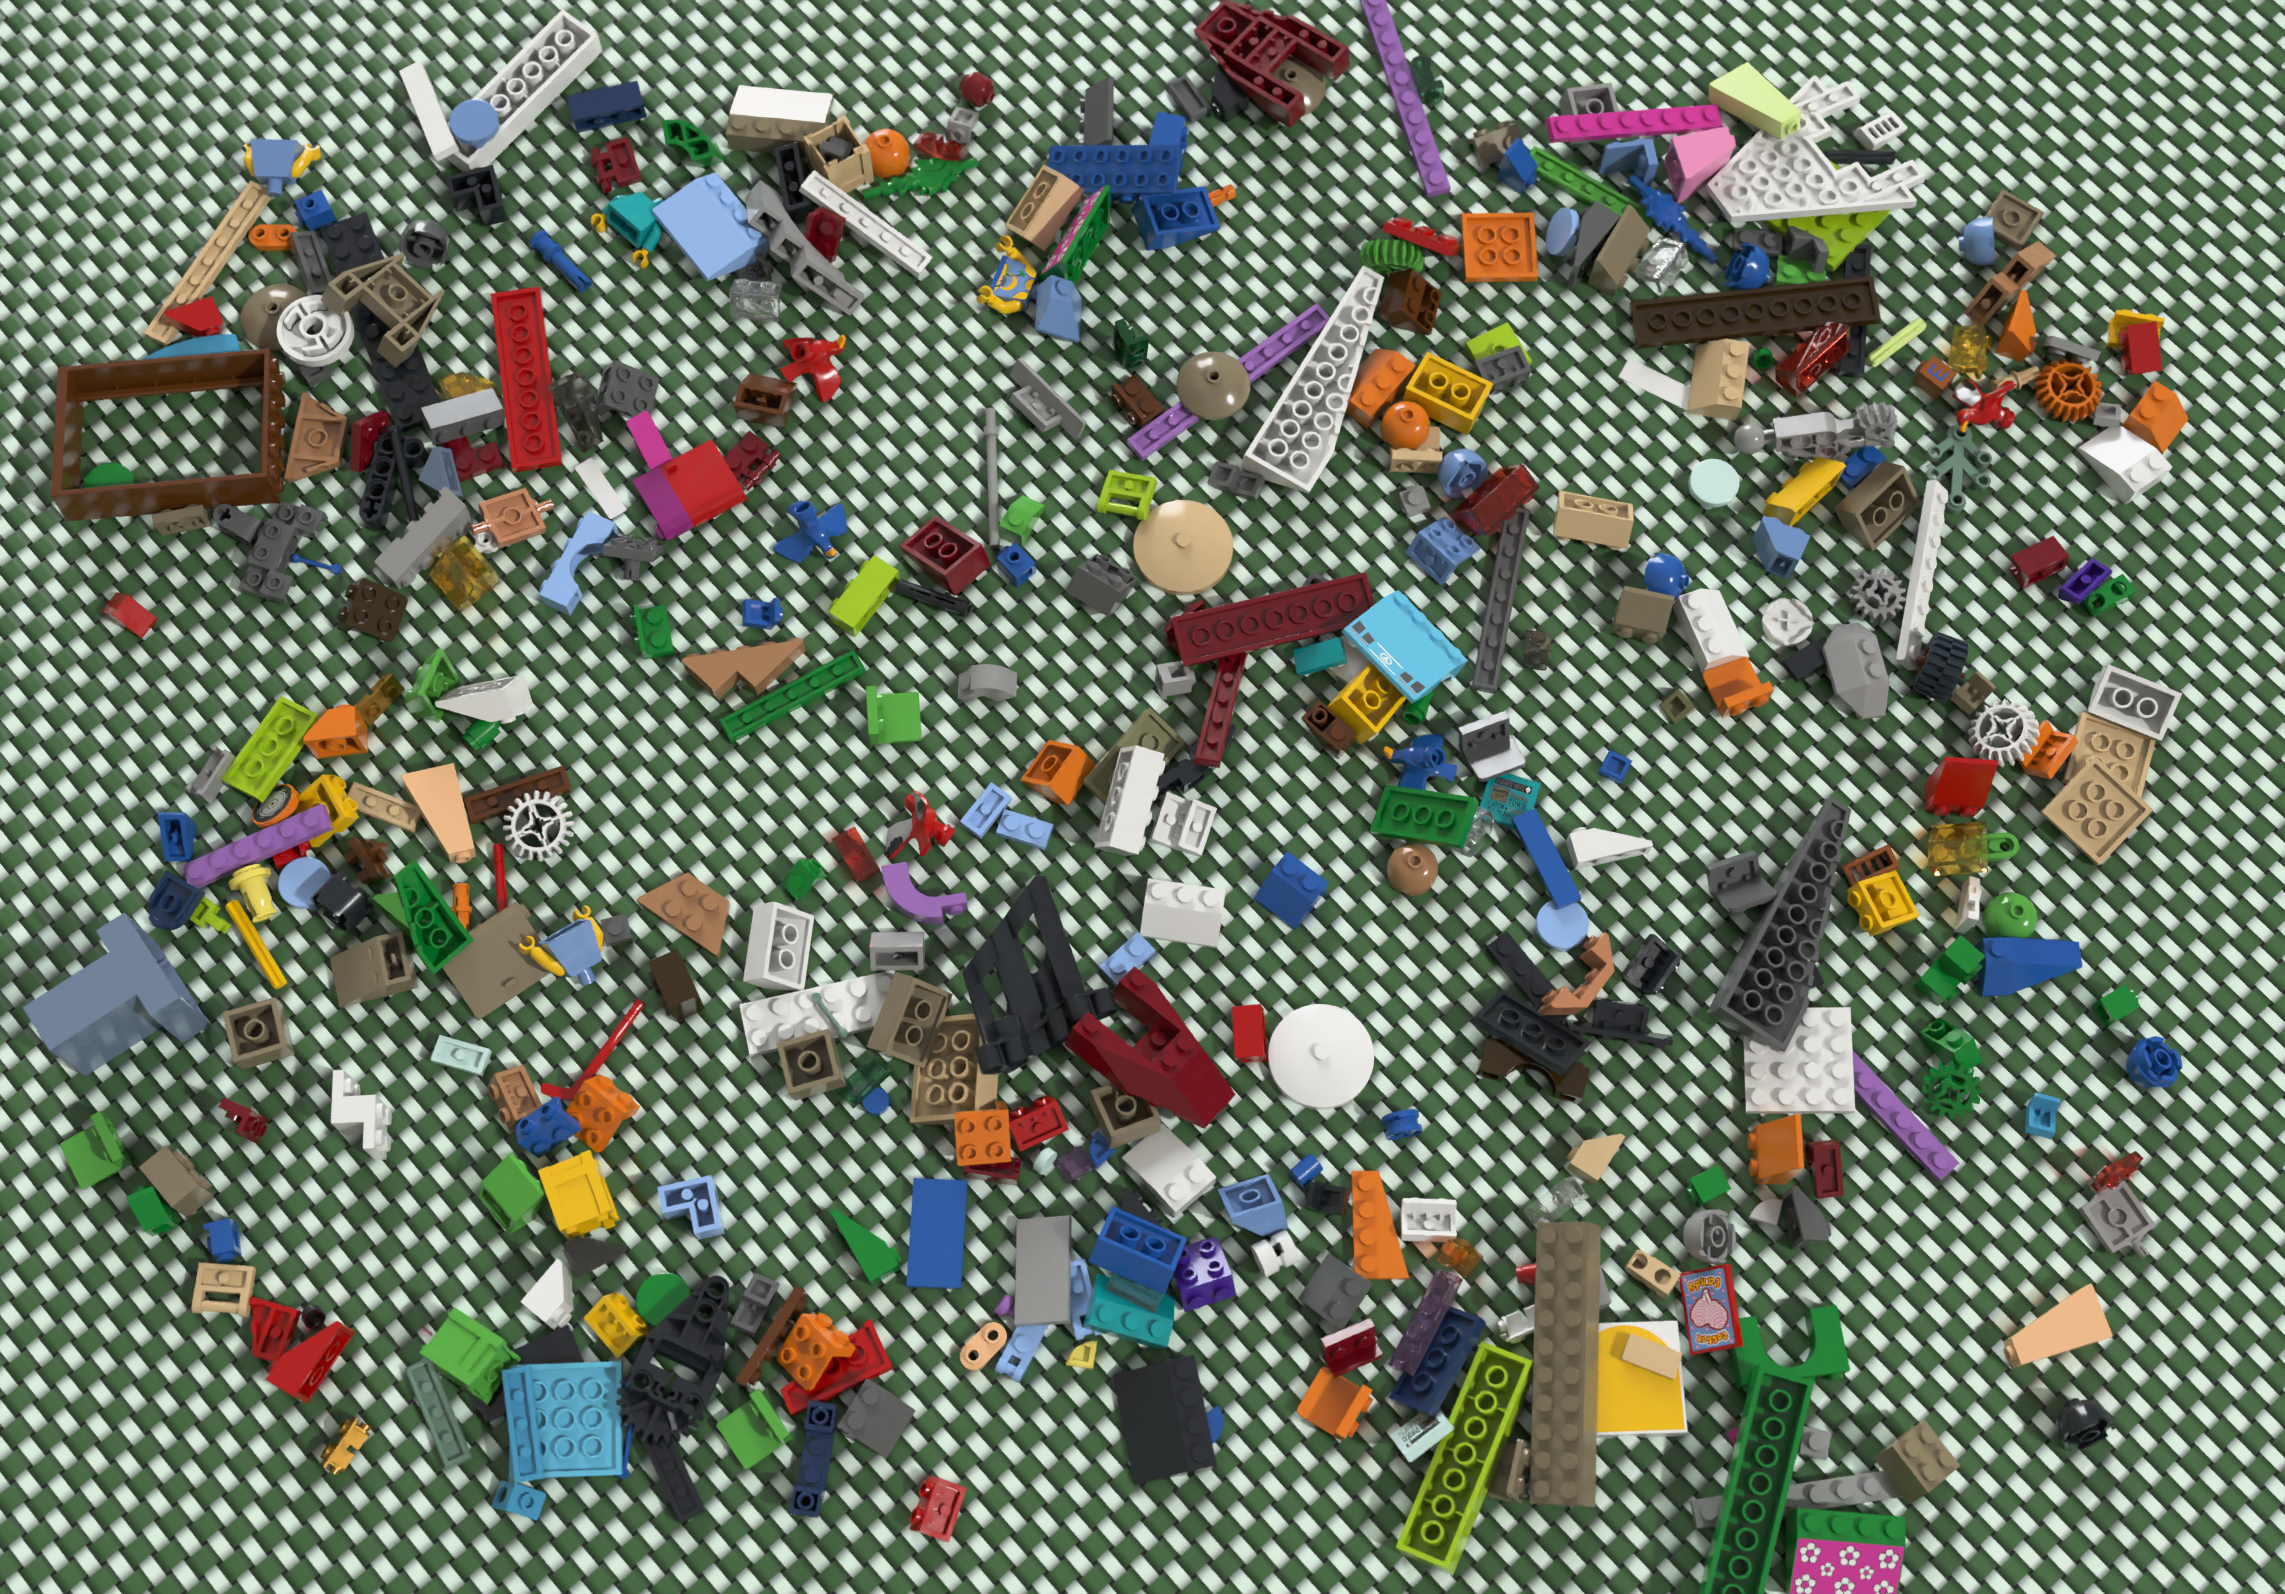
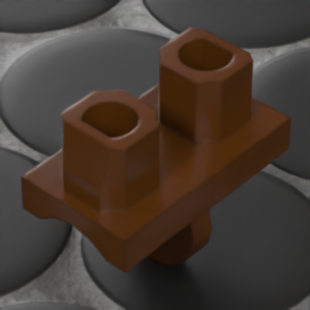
[343,837,391,885]

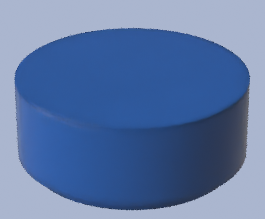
[862,1088,890,1116]

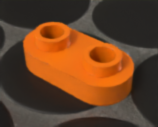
[249,224,297,251]

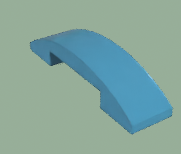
[143,334,241,360]

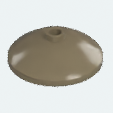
[1271,55,1326,116]
[241,284,315,351]
[1176,352,1250,420]

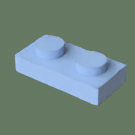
[960,782,1012,839]
[996,809,1053,851]
[1099,932,1156,987]

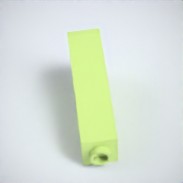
[1708,62,1801,139]

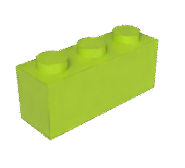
[829,555,900,637]

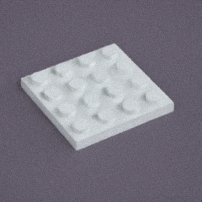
[1743,1007,1855,1114]

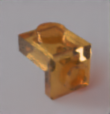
[1437,1238,1483,1276]

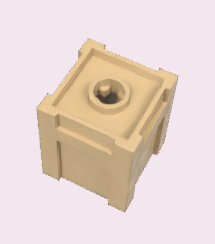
[803,115,874,194]

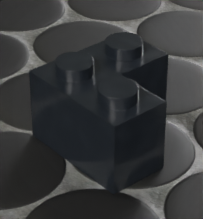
[445,165,509,226]

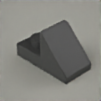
[820,136,853,164]

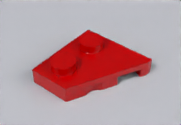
[249,1296,302,1362]

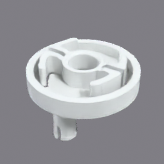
[277,295,354,367]

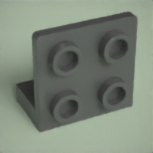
[593,360,659,417]

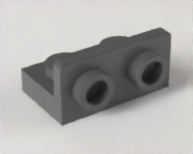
[1474,345,1532,395]

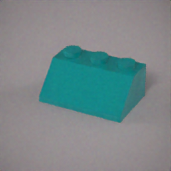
[1082,1274,1174,1350]

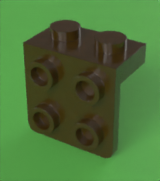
[336,577,408,642]

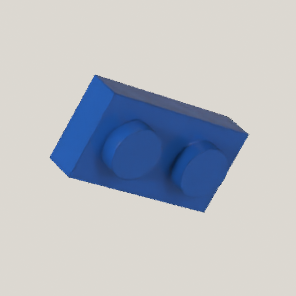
[1838,446,1886,491]

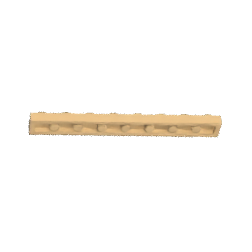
[144,180,272,347]

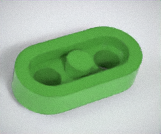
[1965,832,2019,862]

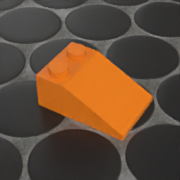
[1747,1114,1804,1185]

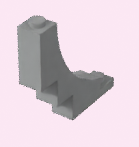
[745,180,865,316]

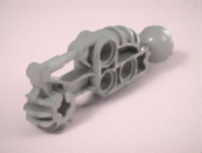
[1734,402,1898,460]

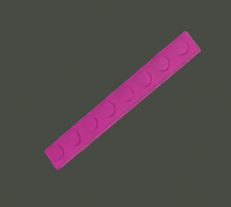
[1545,104,1723,143]

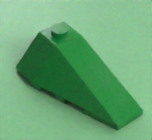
[393,859,474,975]

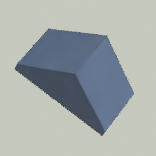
[418,446,463,498]

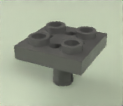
[602,534,665,581]

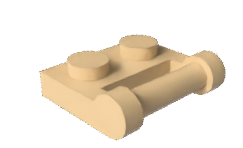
[192,1263,256,1317]

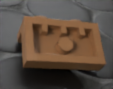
[488,1065,542,1131]

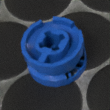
[1382,1109,1423,1140]

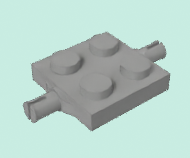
[2078,1175,2156,1260]

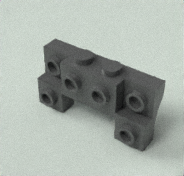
[239,501,328,605]

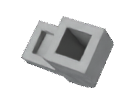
[958,664,1017,702]

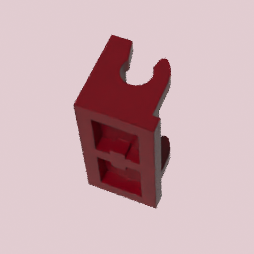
[2009,536,2070,589]
[963,1157,1022,1186]

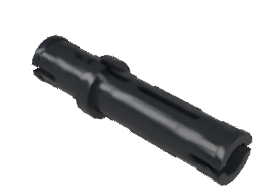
[896,579,972,617]

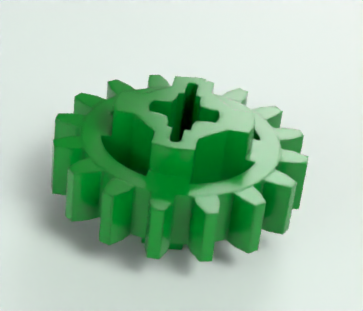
[1922,1060,1982,1119]

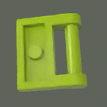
[1097,470,1158,521]

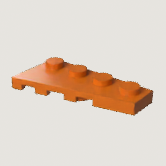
[1351,1171,1409,1280]

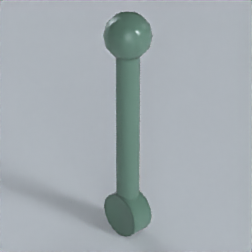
[811,993,848,1038]

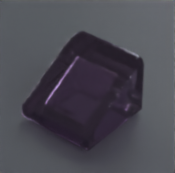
[1054,1146,1095,1184]

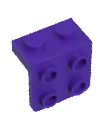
[1173,1237,1236,1312]

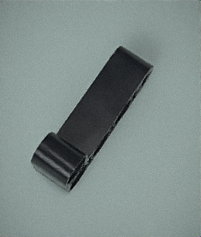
[359,434,429,532]

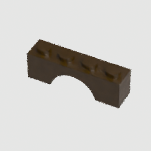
[1476,1038,1590,1105]

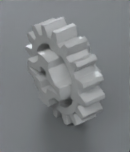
[1849,569,1906,623]

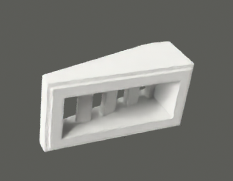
[1856,111,1908,150]

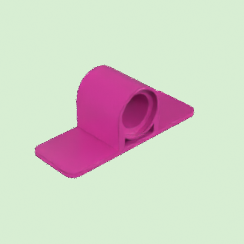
[626,411,673,470]

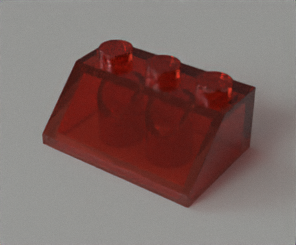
[1775,322,1850,399]
[1449,464,1540,536]

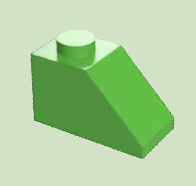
[999,495,1045,548]

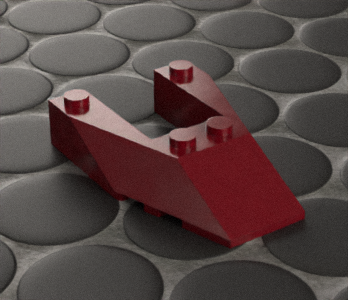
[1194,0,1350,128]
[1064,966,1236,1129]

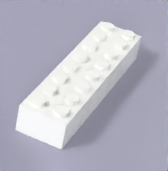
[446,9,602,172]

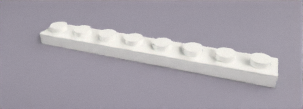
[1896,480,1948,671]

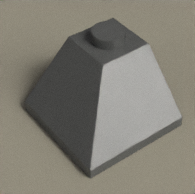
[1780,1186,1831,1250]

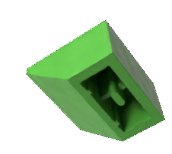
[477,1153,546,1235]

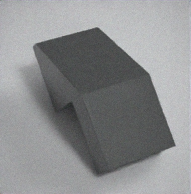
[1783,226,1829,273]

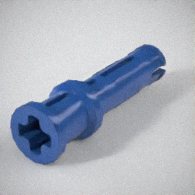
[529,230,592,292]

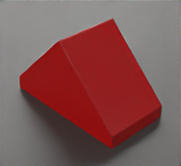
[101,592,158,639]

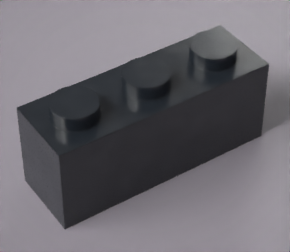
[774,142,815,224]

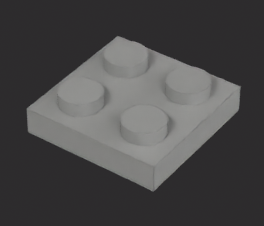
[2043,336,2101,364]

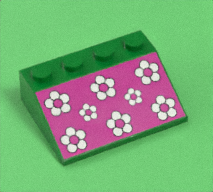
[1038,185,1110,285]
[1786,1508,1906,1594]

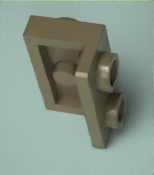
[1467,120,1523,167]

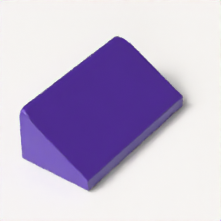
[2058,558,2113,604]

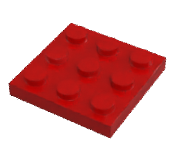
[1382,217,1462,257]

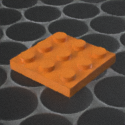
[1461,213,1538,282]

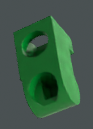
[2082,574,2136,617]

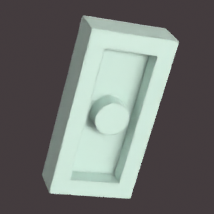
[430,1035,492,1077]

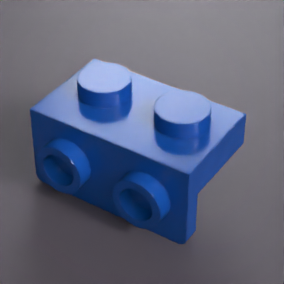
[515,1097,581,1158]

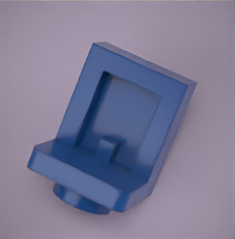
[742,598,783,630]

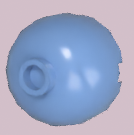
[1959,217,1995,266]
[1437,448,1488,499]

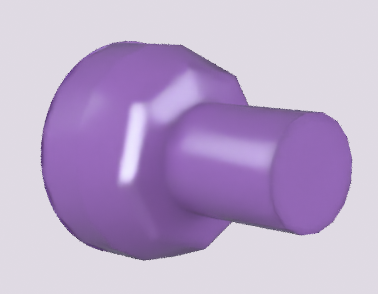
[994,1294,1015,1320]

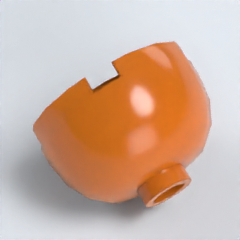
[865,129,910,179]
[1380,401,1430,451]

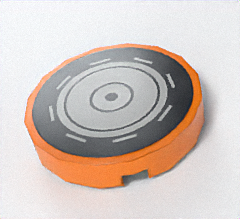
[251,784,299,830]

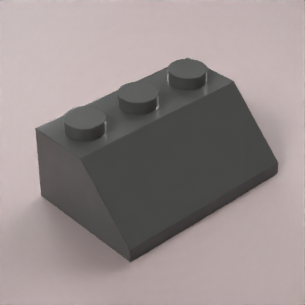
[1079,77,1114,145]

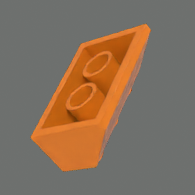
[1345,348,1416,429]

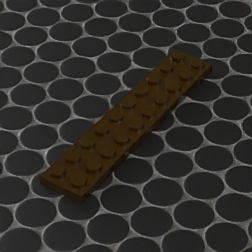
[1629,276,1881,349]

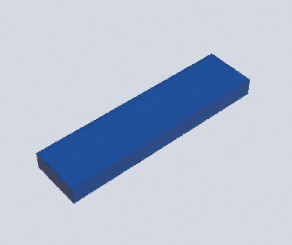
[1511,808,1582,910]

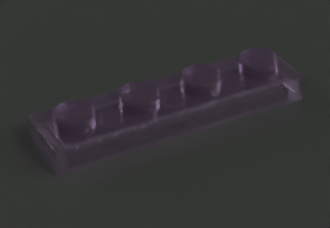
[1388,1269,1463,1376]

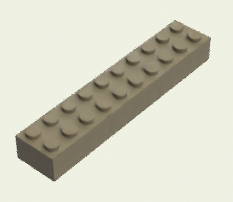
[1530,1222,1601,1508]

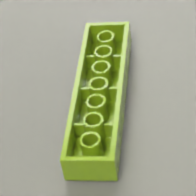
[1396,1341,1533,1576]

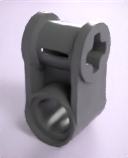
[213,504,265,547]

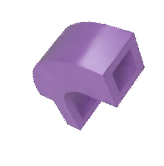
[881,862,968,925]

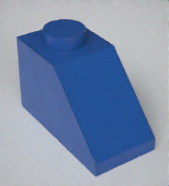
[1498,138,1538,194]

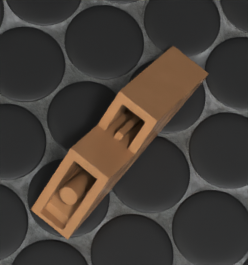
[1963,241,2056,328]
[681,638,806,700]

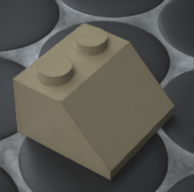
[1611,586,1675,643]

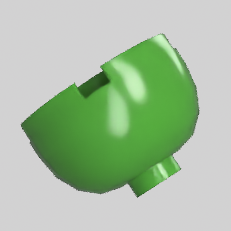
[1982,892,2038,938]

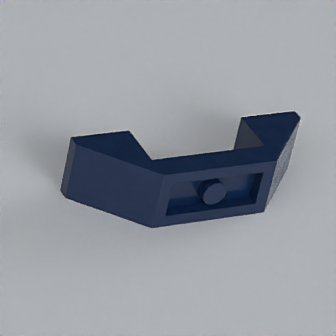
[790,1401,837,1518]

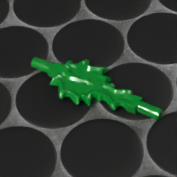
[862,153,979,200]

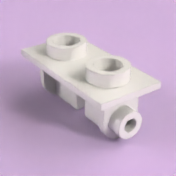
[1497,1304,1535,1343]

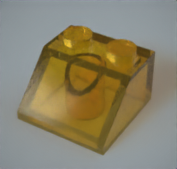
[1928,821,1988,876]

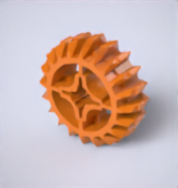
[2033,358,2103,423]

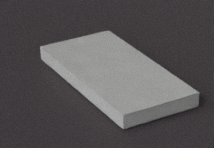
[1014,1216,1072,1327]

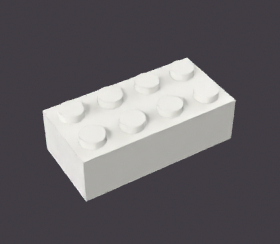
[1094,745,1165,856]

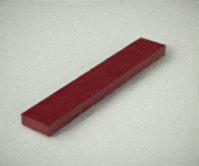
[1194,653,1248,768]

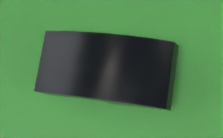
[1781,637,1827,683]

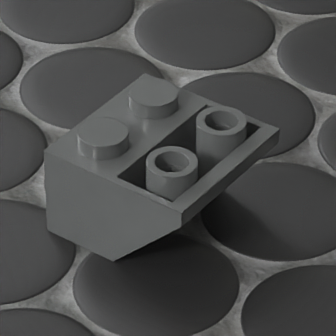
[1066,554,1139,617]

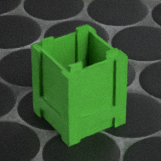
[419,1307,521,1404]

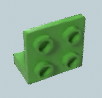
[866,686,922,745]
[60,1111,133,1190]
[716,1388,792,1470]

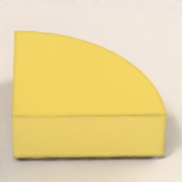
[1066,1341,1097,1370]

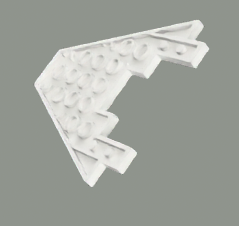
[1706,75,1925,223]

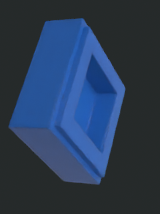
[1598,750,1632,785]

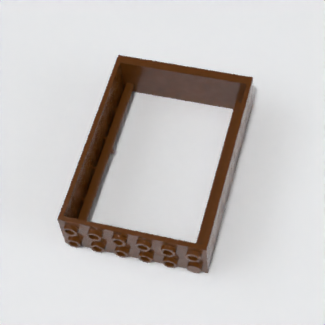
[51,349,286,522]

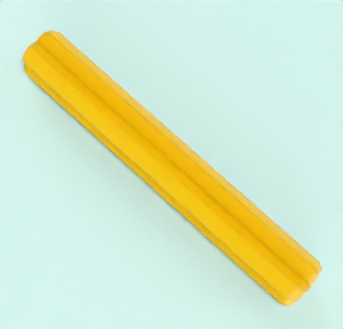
[225,900,287,990]

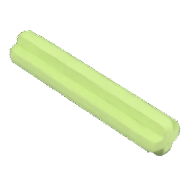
[1866,318,1927,367]

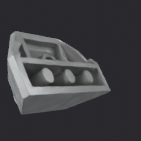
[1822,623,1890,720]

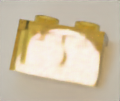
[1948,325,1991,379]

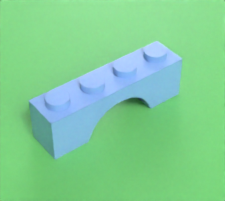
[539,511,619,616]

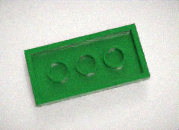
[1370,785,1479,849]

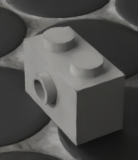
[870,932,925,971]

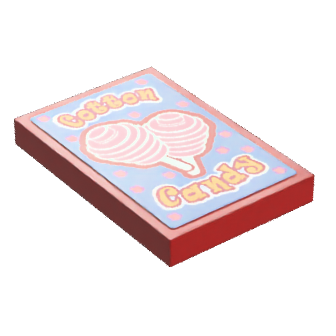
[1679,1264,1743,1356]

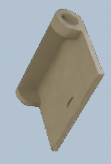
[442,902,551,1021]

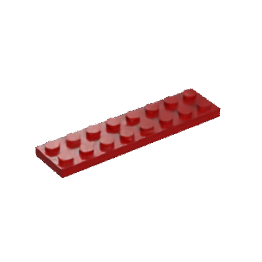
[491,286,563,473]

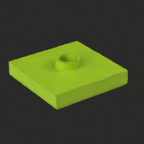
[1465,322,1532,366]

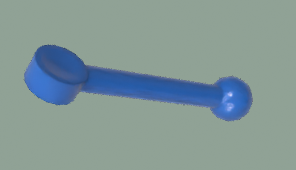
[291,553,342,575]
[618,1424,635,1479]

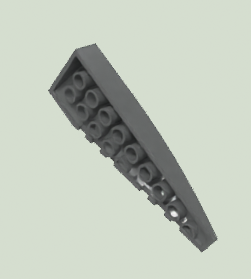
[1706,795,1851,1052]

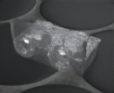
[1634,236,1689,293]
[729,279,782,322]

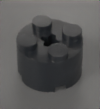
[310,871,374,933]

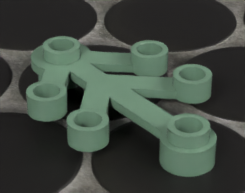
[1924,424,1992,515]

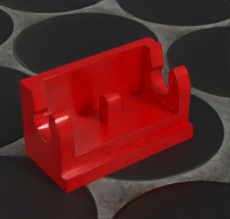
[1232,1004,1268,1063]

